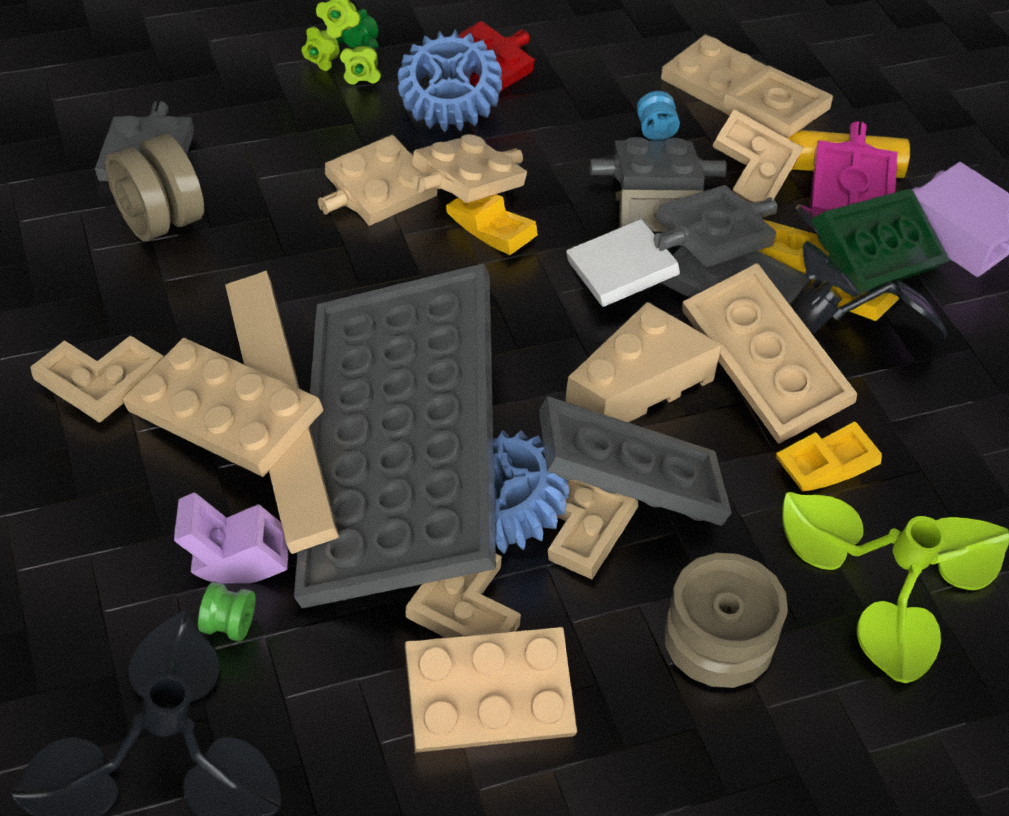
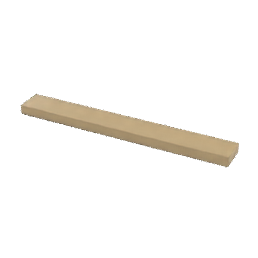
[225,271,339,554]

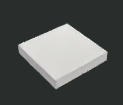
[566,219,680,307]

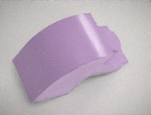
[174,492,288,583]

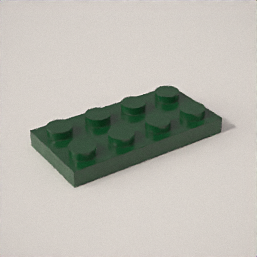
[811,188,950,297]

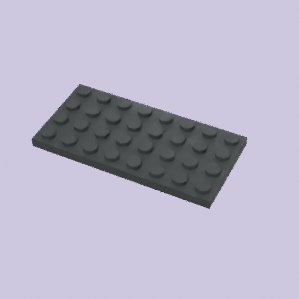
[294,263,496,608]

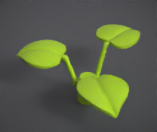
[782,492,1009,683]

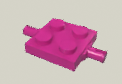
[810,122,898,214]

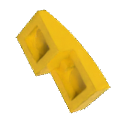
[446,194,538,255]
[776,421,882,492]

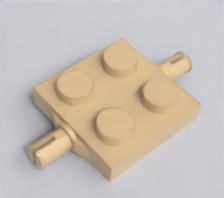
[318,135,437,226]
[411,135,527,203]

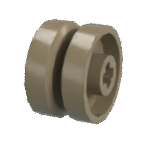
[105,133,204,241]
[664,553,788,688]

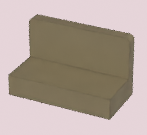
[616,190,704,232]

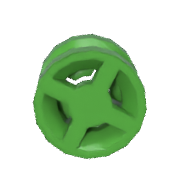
[198,582,256,642]

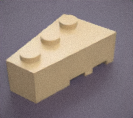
[565,302,722,422]

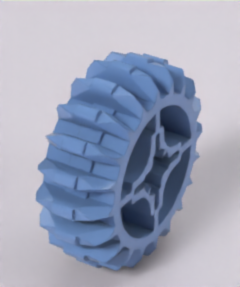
[398,30,502,132]
[493,429,570,554]

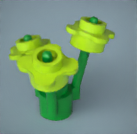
[302,0,381,84]

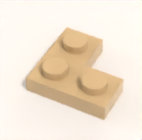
[712,109,803,203]
[30,335,164,422]
[548,479,638,579]
[406,554,521,638]

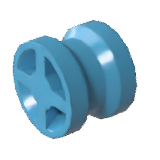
[637,91,680,141]

